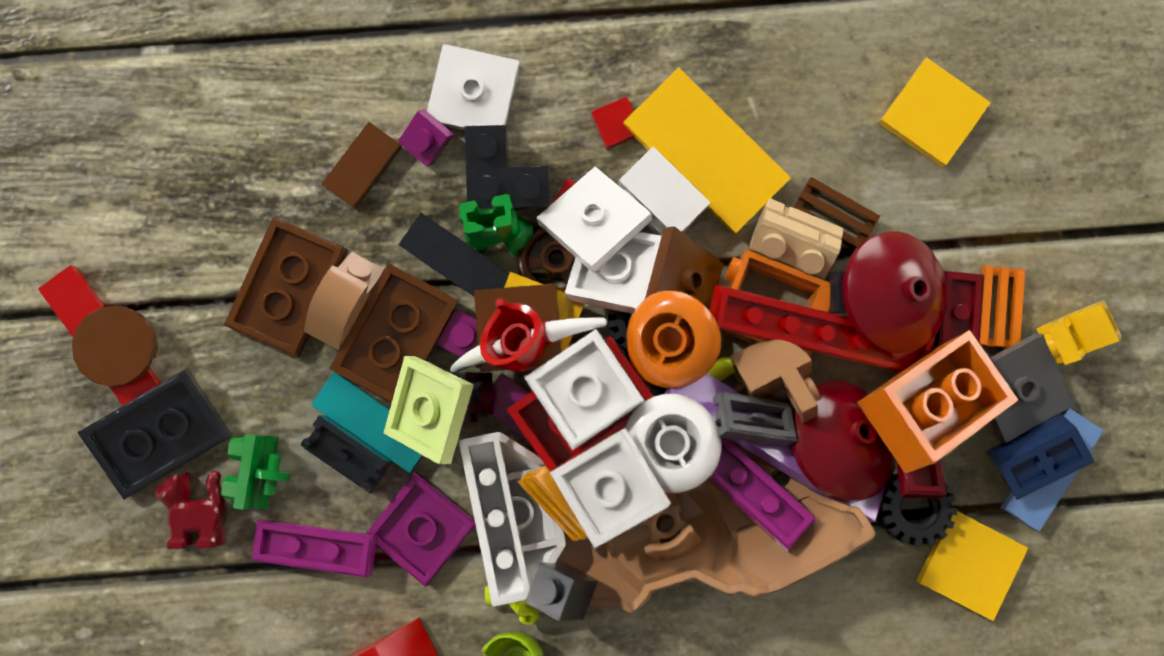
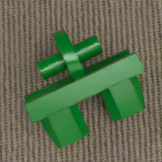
[221,434,291,510]

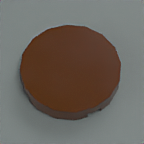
[72,305,158,387]

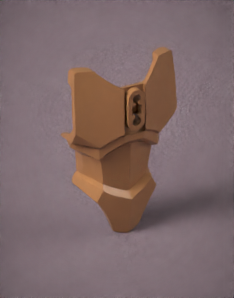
[555,383,875,613]

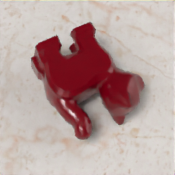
[155,471,227,549]

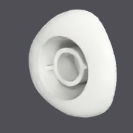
[626,394,721,493]

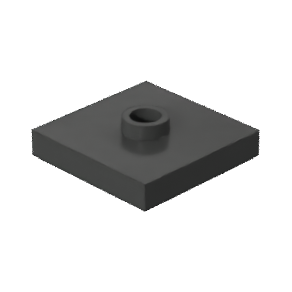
[990,333,1074,443]

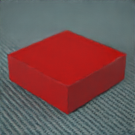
[591,96,635,150]

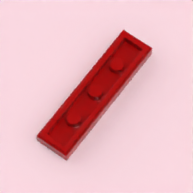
[38,265,161,406]

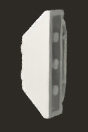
[458,432,566,607]

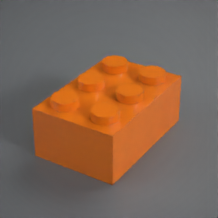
[857,330,1018,474]

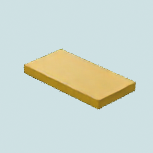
[623,67,791,235]

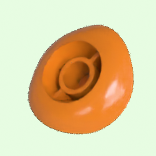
[626,291,721,388]

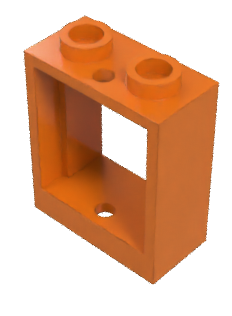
[720,249,830,357]

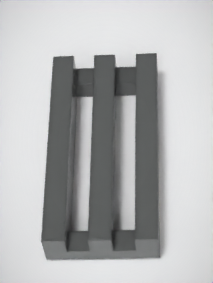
[713,392,797,446]

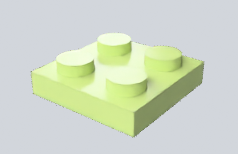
[384,356,474,465]

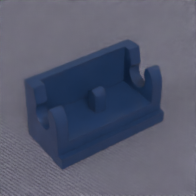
[987,414,1095,500]

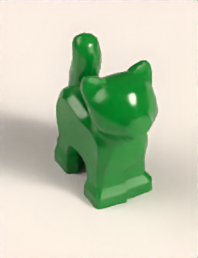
[459,194,535,258]

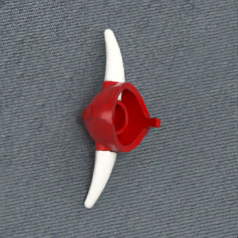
[451,299,607,373]

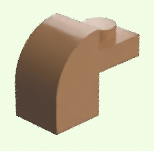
[304,252,384,350]
[731,340,821,423]

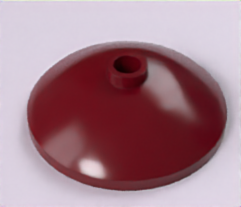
[843,231,947,354]
[791,380,896,502]

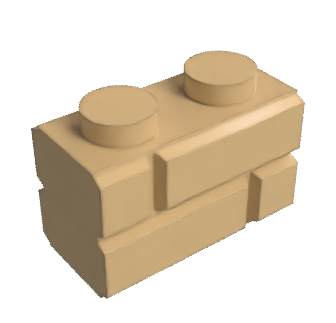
[748,198,844,280]

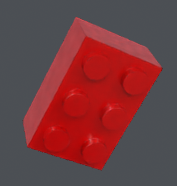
[506,336,654,472]

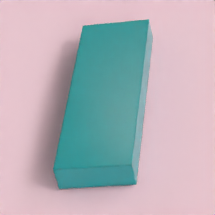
[311,372,423,473]

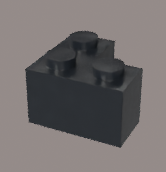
[464,125,550,208]

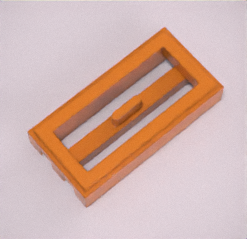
[979,265,1026,348]

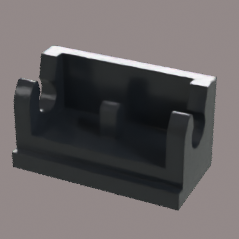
[301,415,393,494]

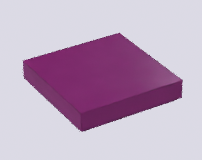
[366,472,476,587]

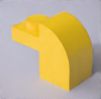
[1037,300,1122,365]

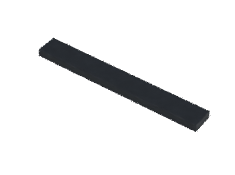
[398,212,667,397]

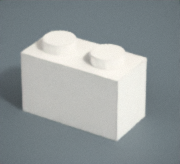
[618,147,711,236]

